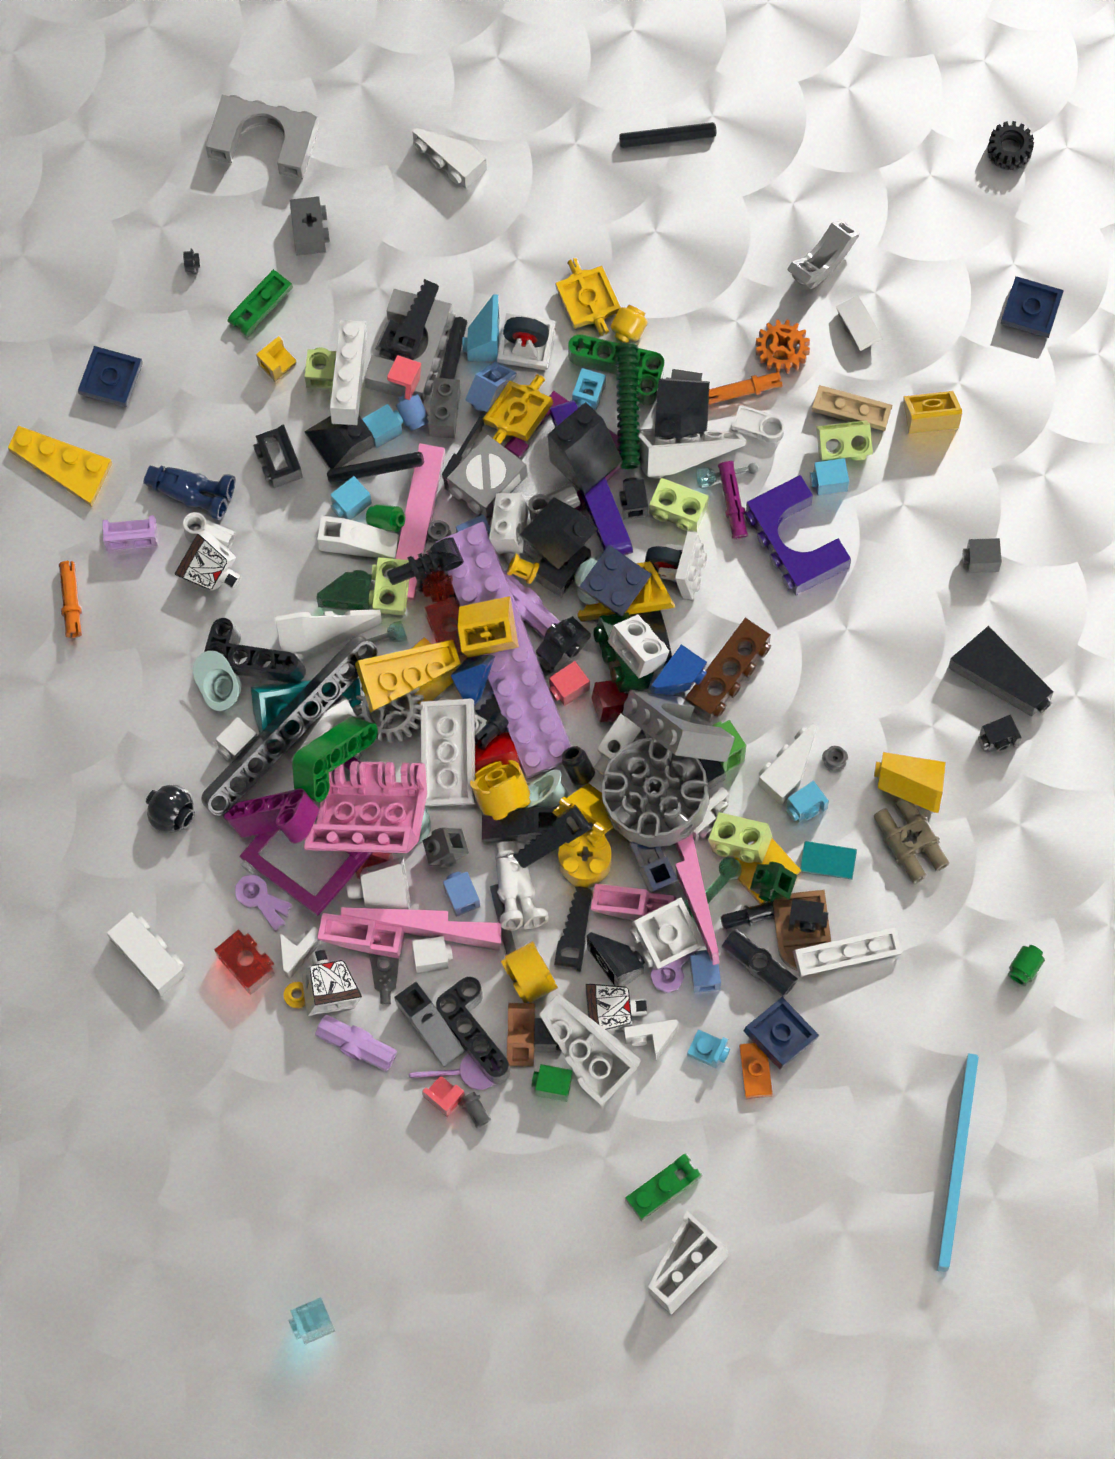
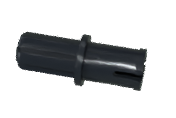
[721,902,775,929]

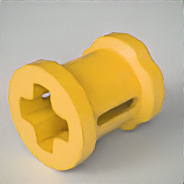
[506,553,539,584]

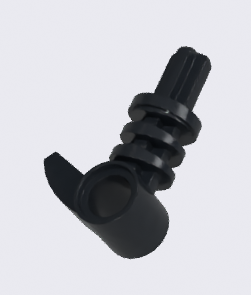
[387,537,464,585]

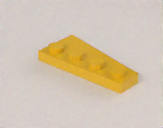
[8,426,112,507]
[355,640,461,713]

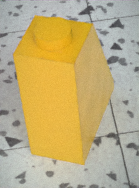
[874,752,946,813]

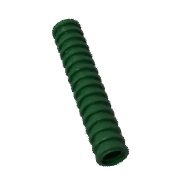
[616,343,641,469]

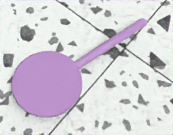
[409,1050,500,1090]

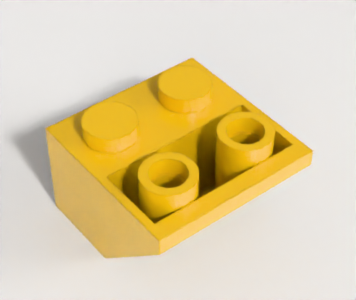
[458,596,519,658]

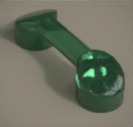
[684,857,742,918]

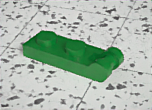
[227,269,293,337]
[625,1153,702,1221]

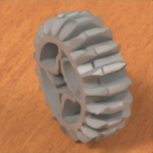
[355,687,424,743]

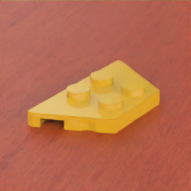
[577,561,675,622]

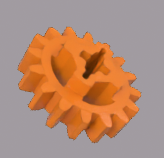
[755,319,810,374]

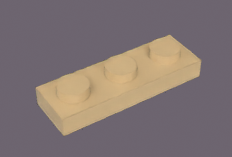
[812,385,893,431]

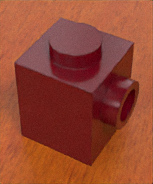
[591,680,628,723]

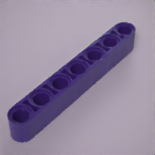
[549,400,633,555]

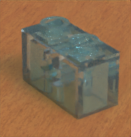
[288,1297,335,1345]

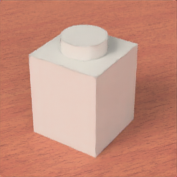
[216,717,257,761]
[412,936,453,973]

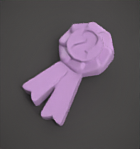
[235,875,292,932]
[651,948,700,993]

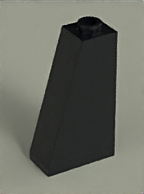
[948,625,1054,716]

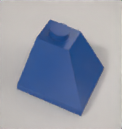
[649,644,707,696]

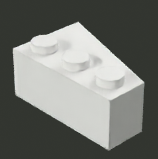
[648,1210,728,1314]

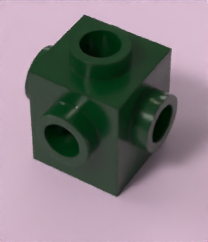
[750,862,797,902]

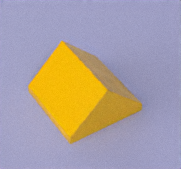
[903,391,962,434]

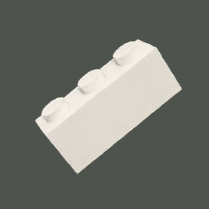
[107,912,185,996]

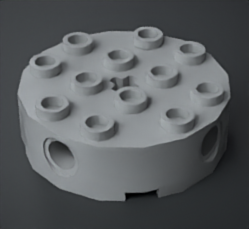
[602,738,709,847]

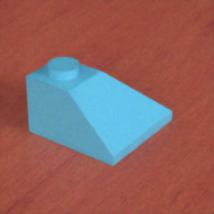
[462,294,500,362]

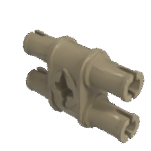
[874,799,950,884]

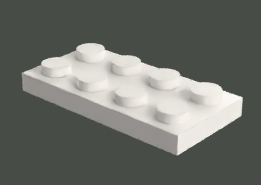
[421,699,475,807]

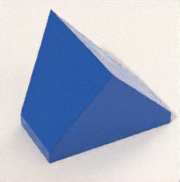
[451,654,495,707]

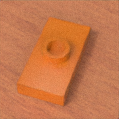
[739,1043,773,1099]

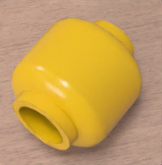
[610,305,648,343]

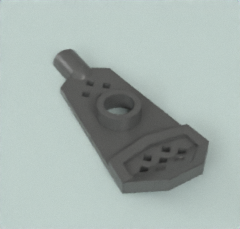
[369,953,399,1004]

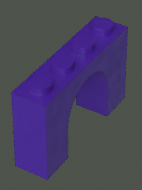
[744,475,851,595]

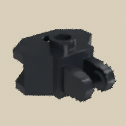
[536,616,591,671]

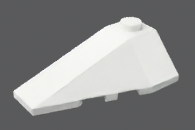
[275,609,382,662]

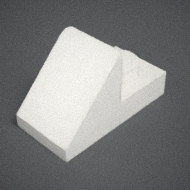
[280,927,323,980]
[624,1019,678,1060]

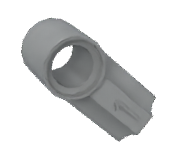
[528,484,580,521]

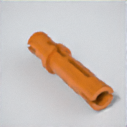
[709,371,783,405]
[58,561,82,638]

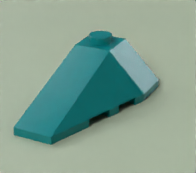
[251,677,362,743]

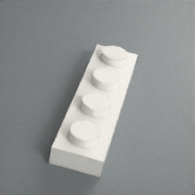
[793,927,902,977]

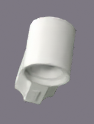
[183,512,235,550]

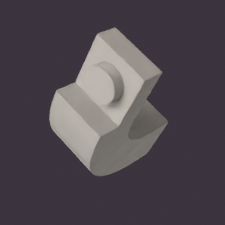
[787,220,860,289]

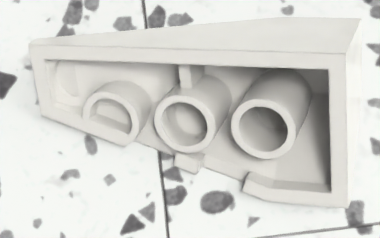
[638,428,746,479]
[540,994,641,1106]

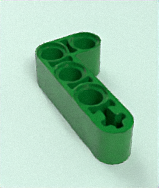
[568,334,665,405]
[292,716,378,802]

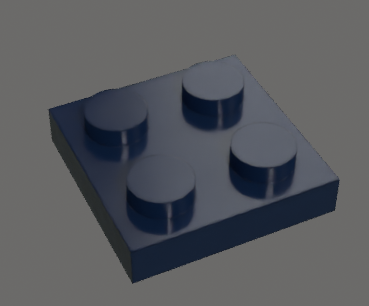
[1000,276,1064,338]
[78,346,143,407]
[579,545,652,618]
[743,996,819,1070]

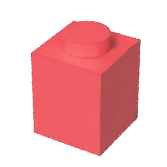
[549,661,590,706]

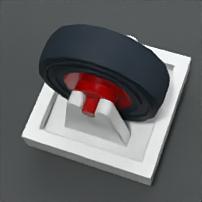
[497,313,556,371]
[645,531,707,600]

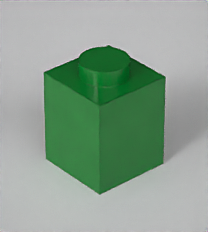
[531,1064,573,1102]

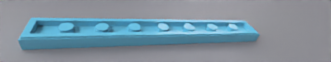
[936,1053,979,1272]

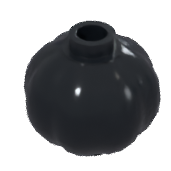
[146,785,195,833]

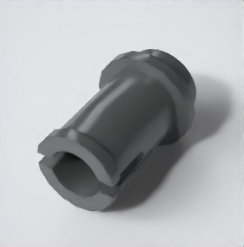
[461,1092,491,1128]

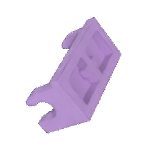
[103,515,158,551]

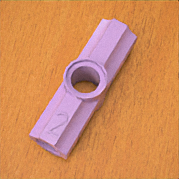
[504,570,560,639]
[315,1014,397,1072]

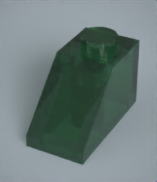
[316,570,373,610]

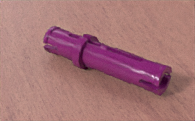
[718,461,748,539]

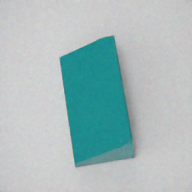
[800,841,857,880]

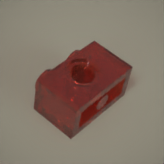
[424,597,464,656]
[214,929,275,995]

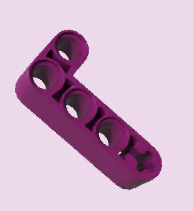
[224,789,319,844]

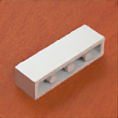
[330,320,367,425]

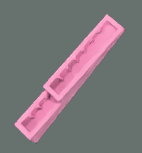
[388,443,445,600]
[674,834,719,965]
[340,907,501,950]

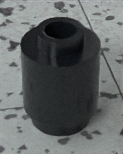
[562,746,595,785]

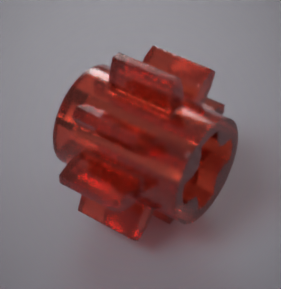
[422,570,454,602]

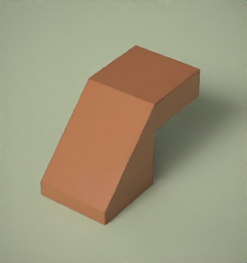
[507,1003,535,1066]

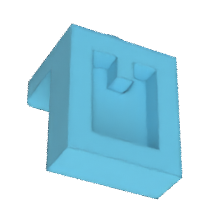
[687,1029,730,1068]

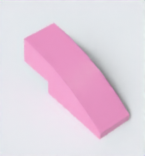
[591,884,677,921]
[317,913,405,959]

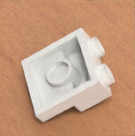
[630,898,705,970]

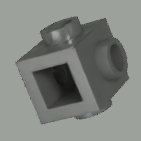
[422,828,469,868]

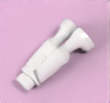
[495,841,549,931]

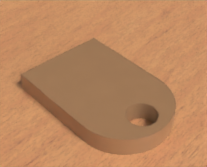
[772,890,831,971]

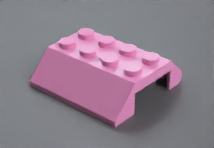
[304,761,427,853]

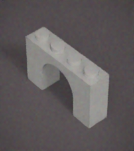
[206,95,319,179]
[364,289,456,403]
[622,690,735,762]

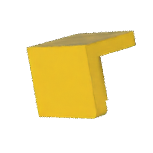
[256,336,297,381]

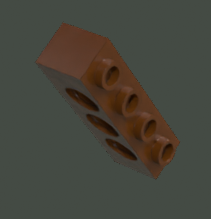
[685,617,772,723]

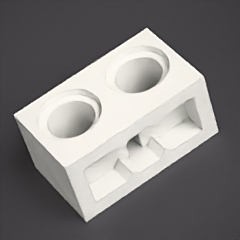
[489,493,529,554]
[608,615,669,678]

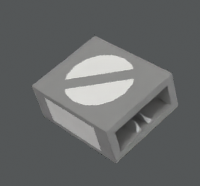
[447,435,528,518]

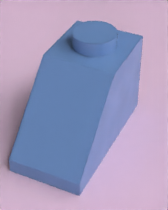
[465,361,517,412]

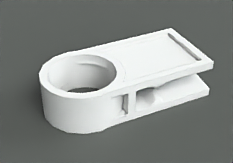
[732,405,785,443]

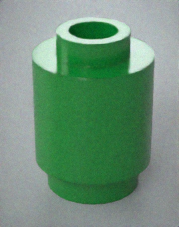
[366,504,406,532]
[1008,945,1045,986]

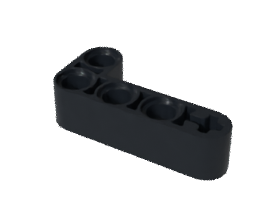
[204,618,306,683]
[436,977,510,1084]

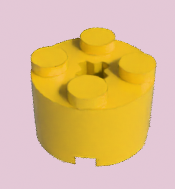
[470,760,531,820]
[558,829,611,888]
[501,941,558,1003]

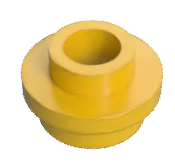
[283,982,306,1009]

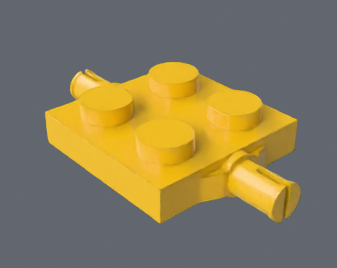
[555,258,621,336]
[483,374,553,445]

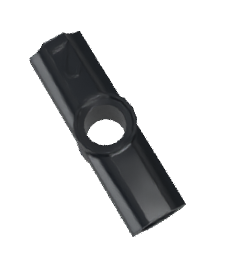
[721,929,798,998]

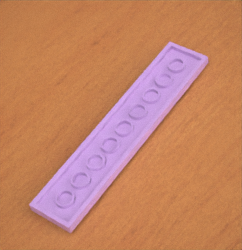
[436,521,572,778]

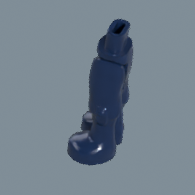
[143,465,236,520]

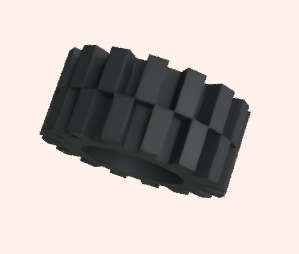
[988,121,1034,170]

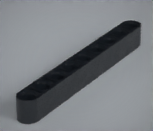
[201,636,378,816]

